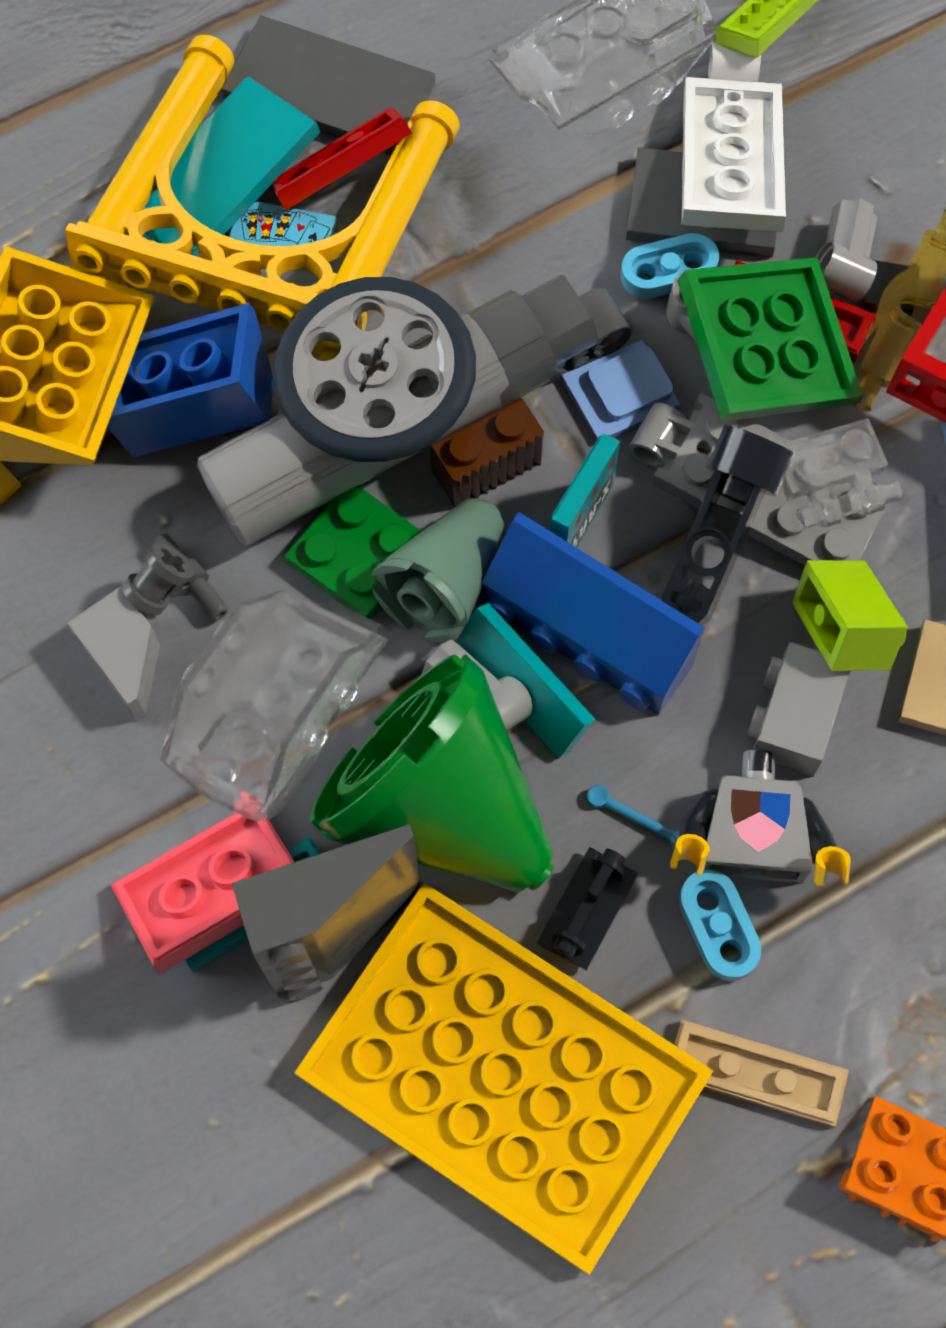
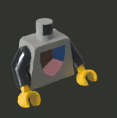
[670,750,851,886]

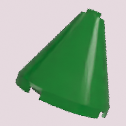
[310,654,554,892]

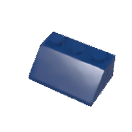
[107,303,274,457]

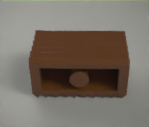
[430,398,544,507]

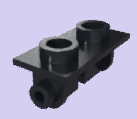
[537,847,639,971]

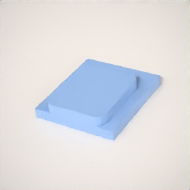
[562,340,680,440]

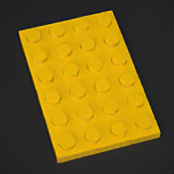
[294,882,714,1276]

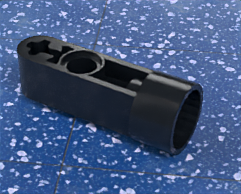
[662,425,794,626]

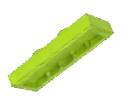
[715,0,818,58]

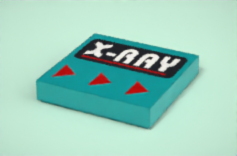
[550,433,620,548]

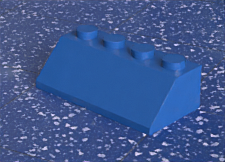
[482,512,705,715]

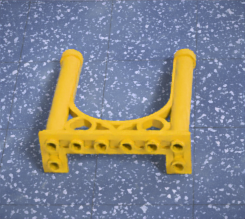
[65,35,460,361]

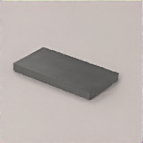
[222,15,435,156]

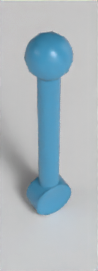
[587,785,680,848]

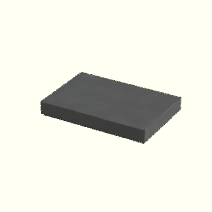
[626,147,776,257]

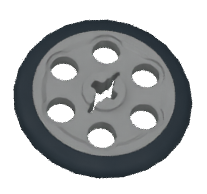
[273,277,476,462]

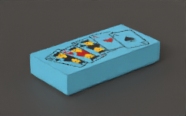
[229,201,337,246]

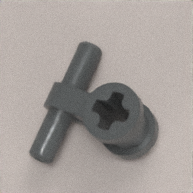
[122,534,228,621]

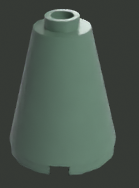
[371,499,505,643]

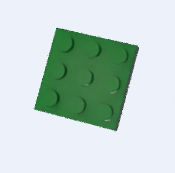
[677,257,863,422]

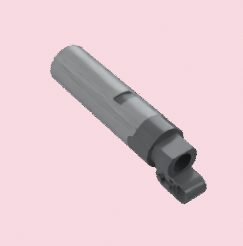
[197,275,633,546]

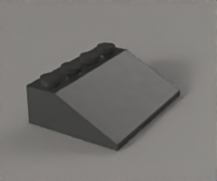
[231,824,421,1000]

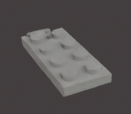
[628,393,892,566]

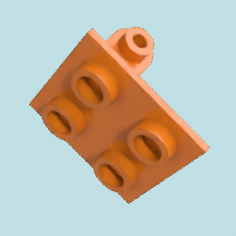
[838,1095,946,1243]

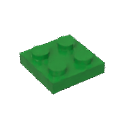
[284,486,422,623]

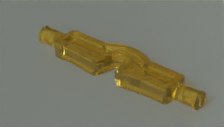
[853,208,946,412]

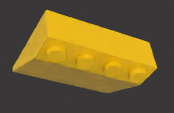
[0,246,155,466]

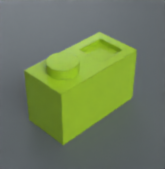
[792,560,908,671]

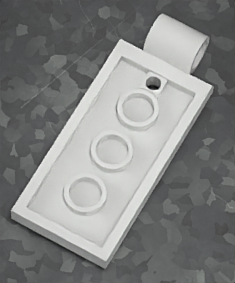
[681,43,786,232]

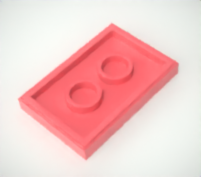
[111,801,294,975]

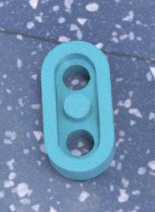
[620,233,719,299]
[679,869,761,981]

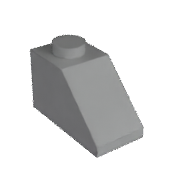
[67,586,160,721]

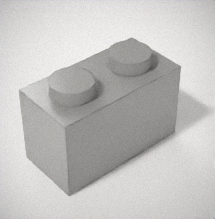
[747,642,850,777]

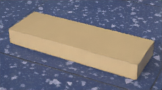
[674,1019,849,1128]

